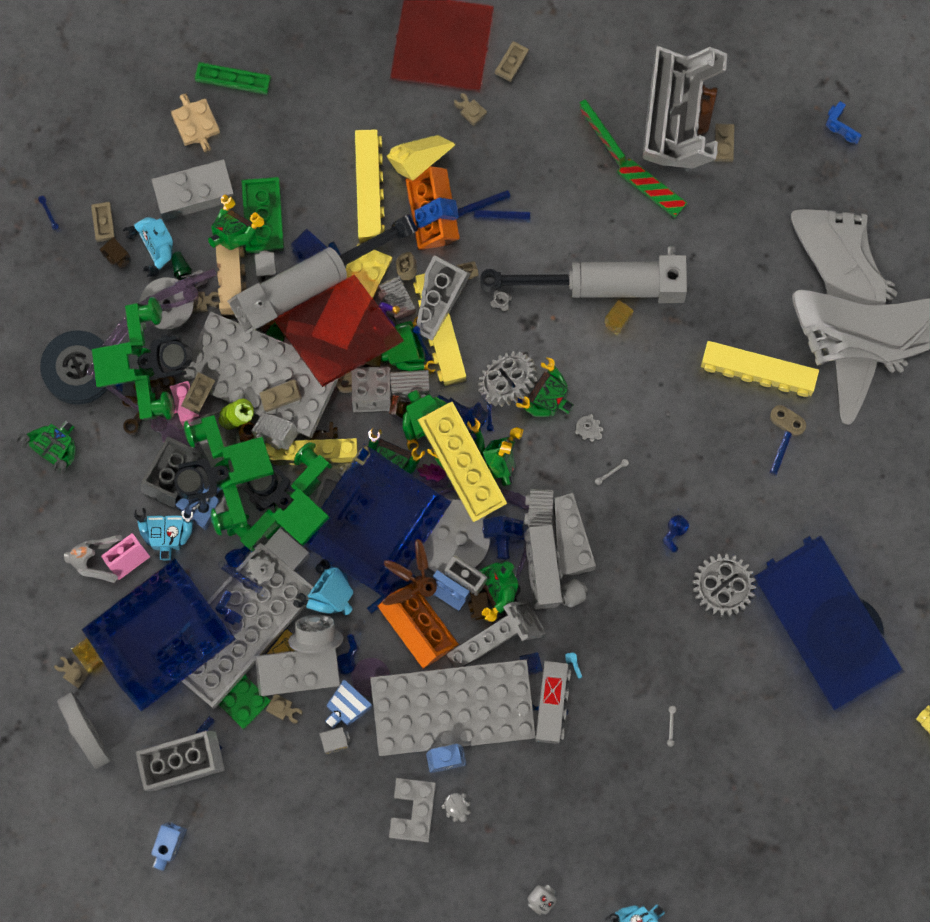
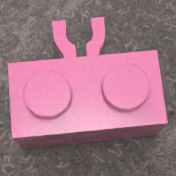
[165,381,200,427]
[101,533,150,580]

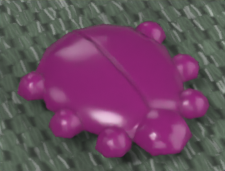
[417,463,447,482]

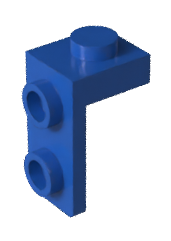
[826,101,862,144]
[414,198,459,228]

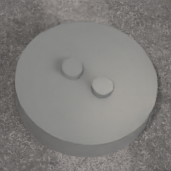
[413,499,490,577]
[57,692,111,769]

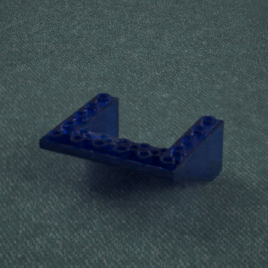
[304,444,451,598]
[82,559,236,712]

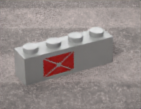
[535,661,571,744]

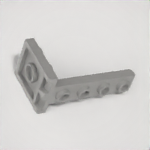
[447,600,546,668]

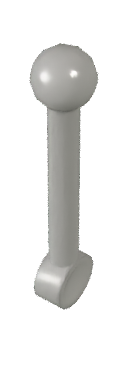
[595,459,629,485]
[667,706,676,747]

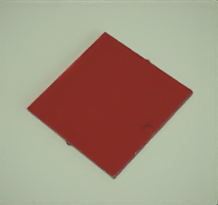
[390,0,494,92]
[274,274,404,387]

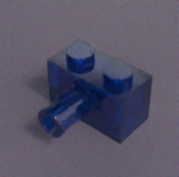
[482,515,524,560]

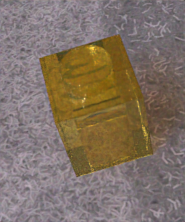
[604,300,634,334]

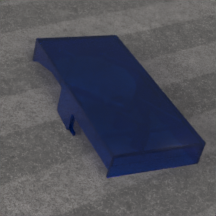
[754,535,905,712]

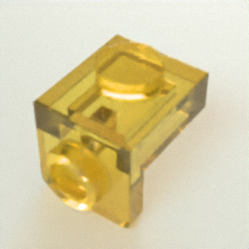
[72,638,105,674]

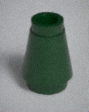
[171,251,192,281]

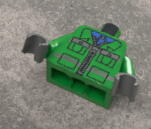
[16,421,76,474]

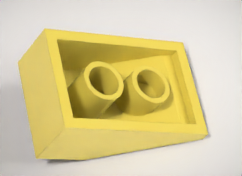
[386,135,455,180]

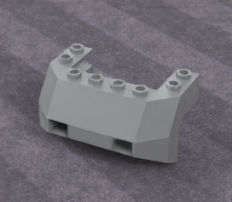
[643,46,728,168]

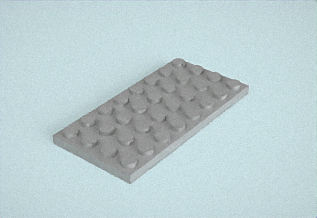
[179,312,343,438]
[156,543,313,709]
[370,660,536,756]

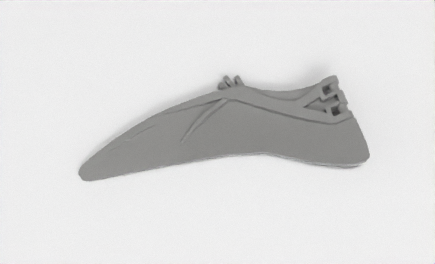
[791,209,898,425]
[792,290,930,373]

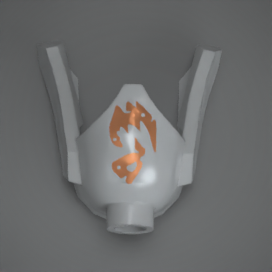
[64,535,123,583]

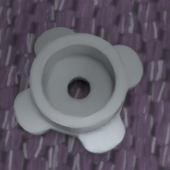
[491,290,512,311]

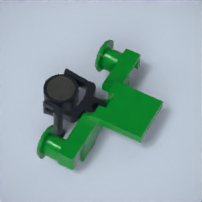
[92,297,193,420]
[174,415,274,536]
[227,442,333,552]

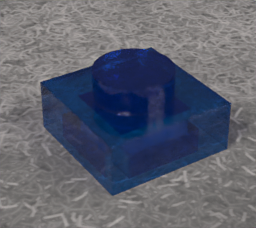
[519,652,543,675]

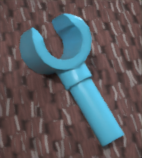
[565,652,583,679]

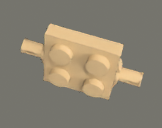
[171,93,220,152]

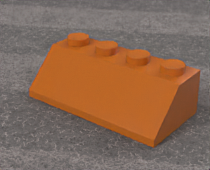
[406,166,460,250]
[378,584,459,669]

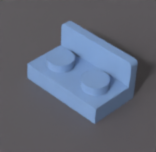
[433,570,470,611]

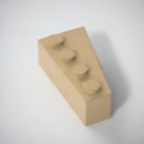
[216,245,247,319]

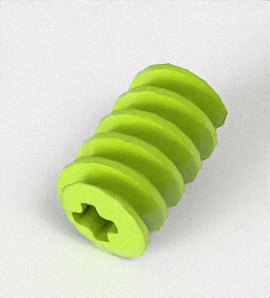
[218,399,254,430]

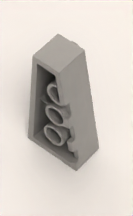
[554,493,596,581]

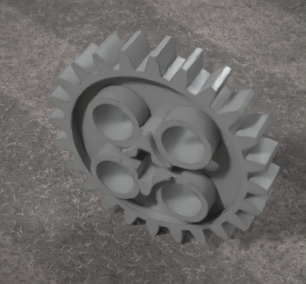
[478,351,538,407]
[692,553,756,617]

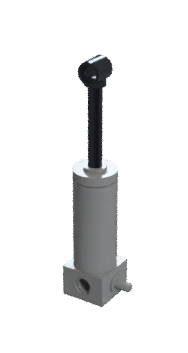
[227,214,418,334]
[480,246,687,303]

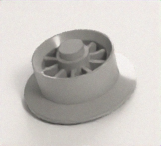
[140,277,194,330]
[288,615,343,653]

